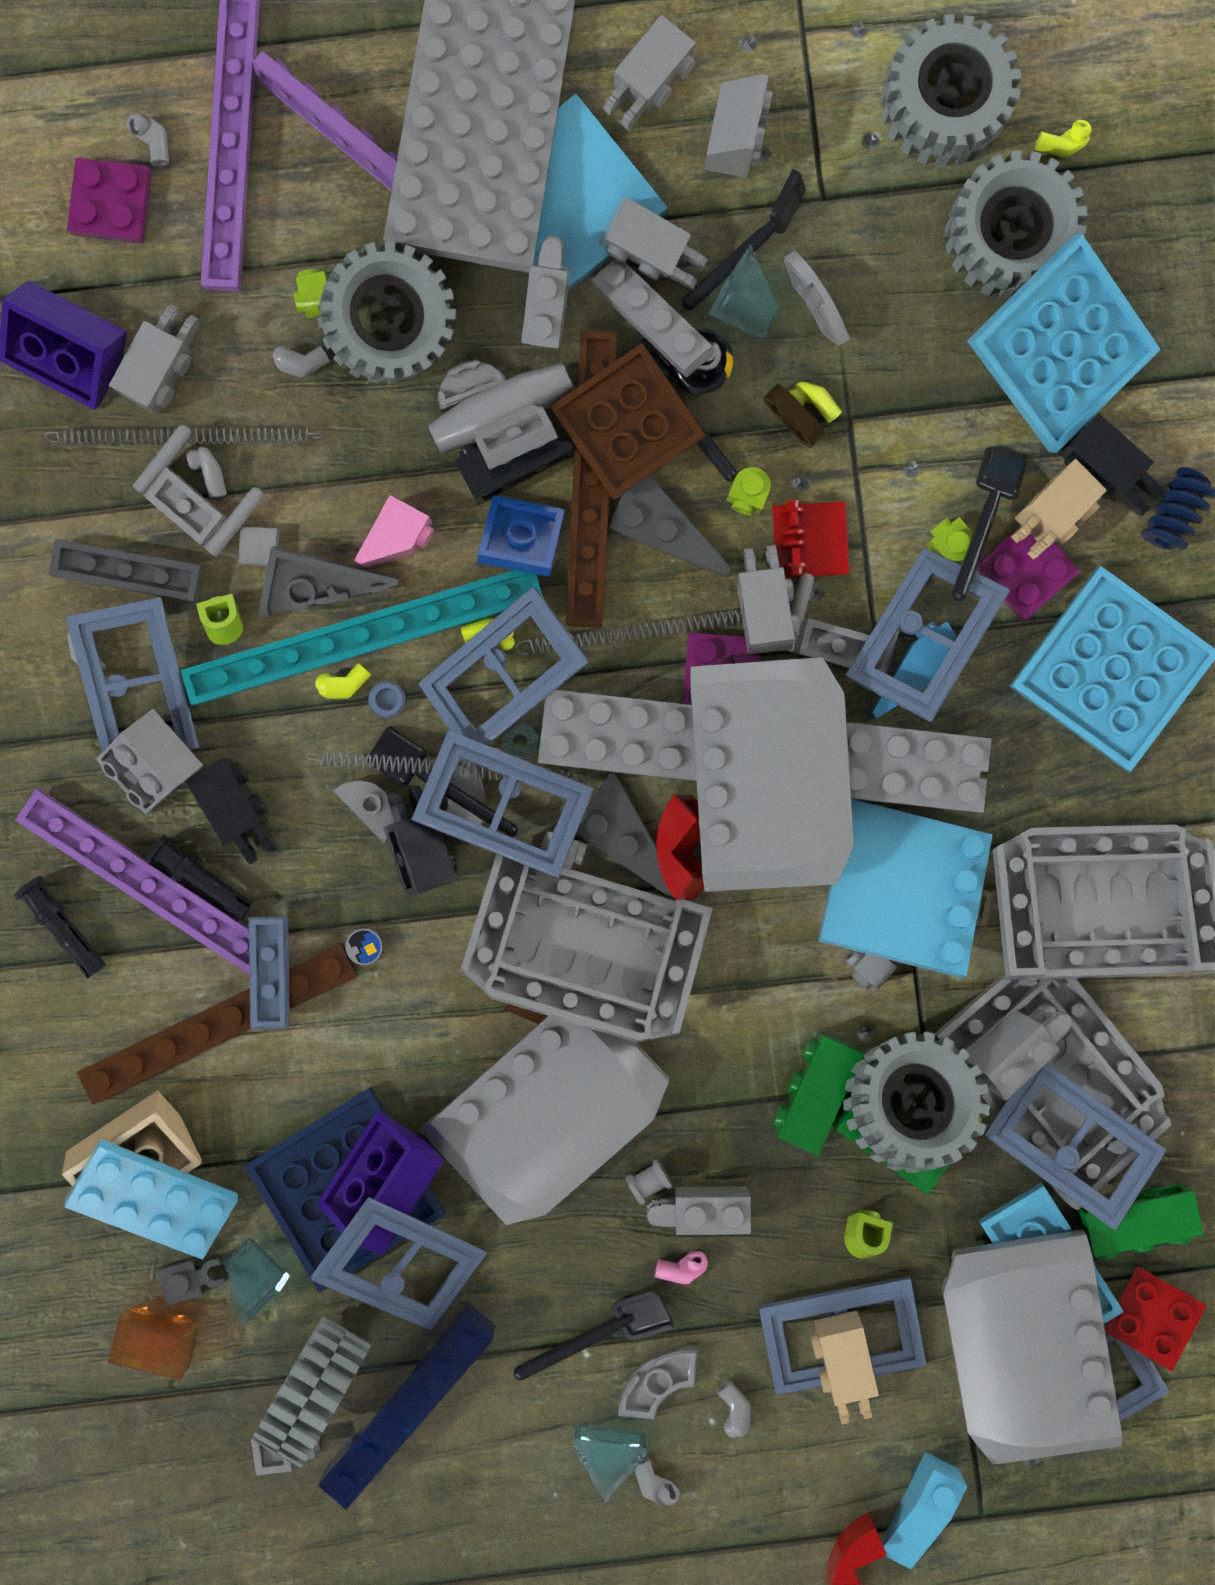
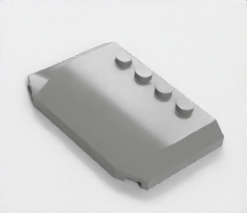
[691,657,854,892]
[993,825,1215,980]
[461,854,713,1042]
[934,972,1172,1210]
[420,1016,669,1225]
[941,1229,1122,1465]

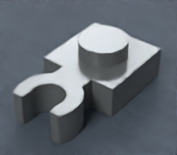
[157,1255,228,1306]

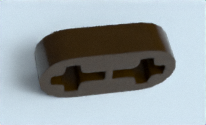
[763,384,825,448]

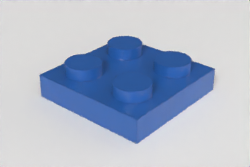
[477,495,565,577]

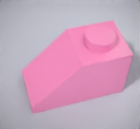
[355,495,434,568]

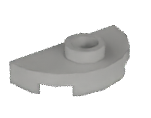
[438,360,506,413]
[333,780,394,843]

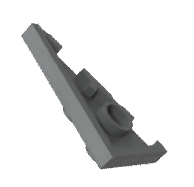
[608,476,731,578]
[258,546,400,618]
[576,772,676,901]

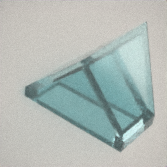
[709,245,781,340]
[223,1238,290,1327]
[573,1424,647,1503]

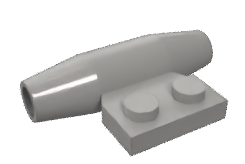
[428,363,574,470]

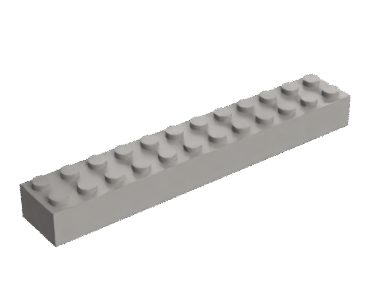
[538,690,992,813]

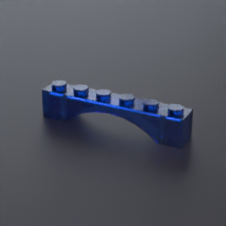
[318,1302,496,1510]

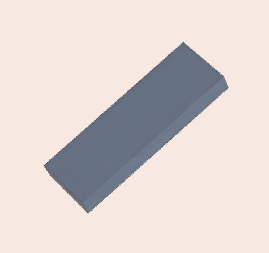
[249,916,290,1029]

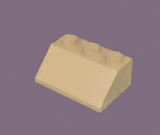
[62,1090,202,1225]

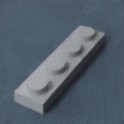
[591,259,714,378]

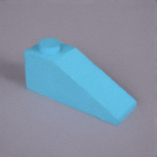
[882,1452,967,1569]

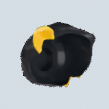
[670,328,733,397]

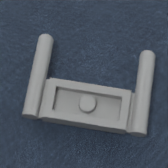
[132,425,264,557]
[781,573,900,674]

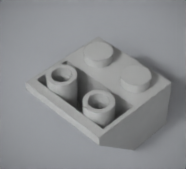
[704,74,773,178]
[96,709,203,815]

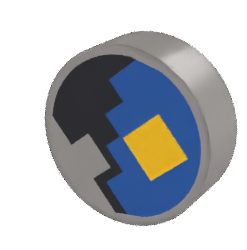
[346,928,384,965]

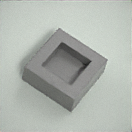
[239,527,280,566]

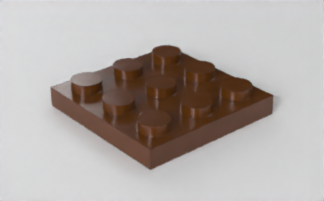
[550,343,705,501]

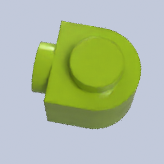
[293,269,329,319]
[726,467,771,516]
[926,517,973,564]
[196,594,243,645]
[844,1210,893,1259]

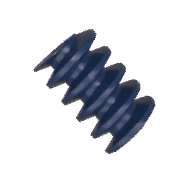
[1141,467,1215,550]

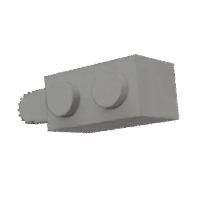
[603,14,696,129]
[599,197,708,289]
[521,235,571,349]
[108,304,200,415]
[737,545,800,655]
[964,1003,1072,1101]
[645,1186,751,1235]

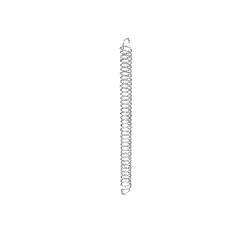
[45,427,323,446]
[516,609,791,655]
[306,750,586,784]

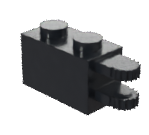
[1059,413,1164,516]
[185,758,278,865]
[383,785,457,897]

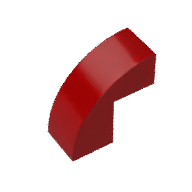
[656,794,704,900]
[826,1512,887,1585]

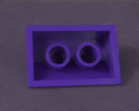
[0,280,127,410]
[317,1110,444,1255]

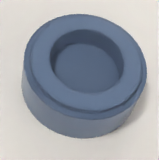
[368,681,407,718]

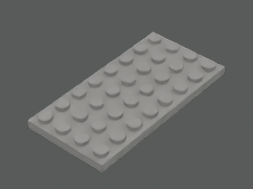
[383,0,575,273]

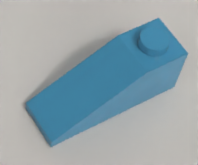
[867,621,971,720]

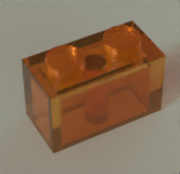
[108,1306,200,1380]

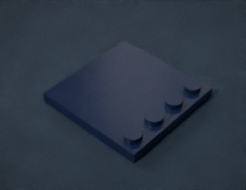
[244,1087,447,1293]

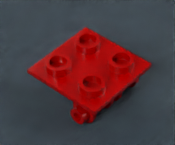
[772,500,849,578]
[1104,1266,1207,1371]

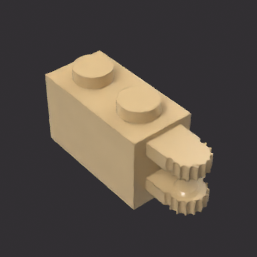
[1011,459,1107,560]
[810,1311,879,1425]

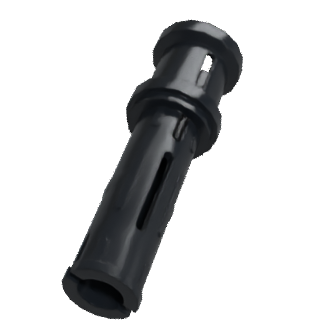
[145,834,253,921]
[14,876,106,979]

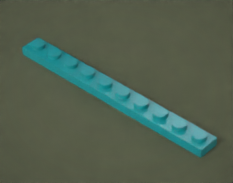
[180,570,543,706]

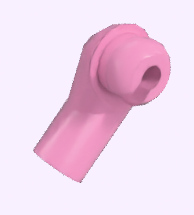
[654,1251,708,1284]

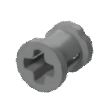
[625,1158,673,1206]

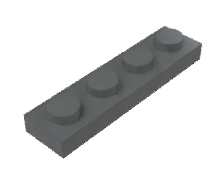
[49,539,204,603]

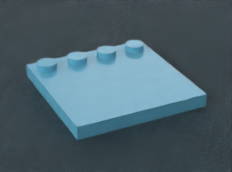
[534,94,668,292]
[967,234,1161,453]
[1009,566,1215,772]
[818,799,993,978]

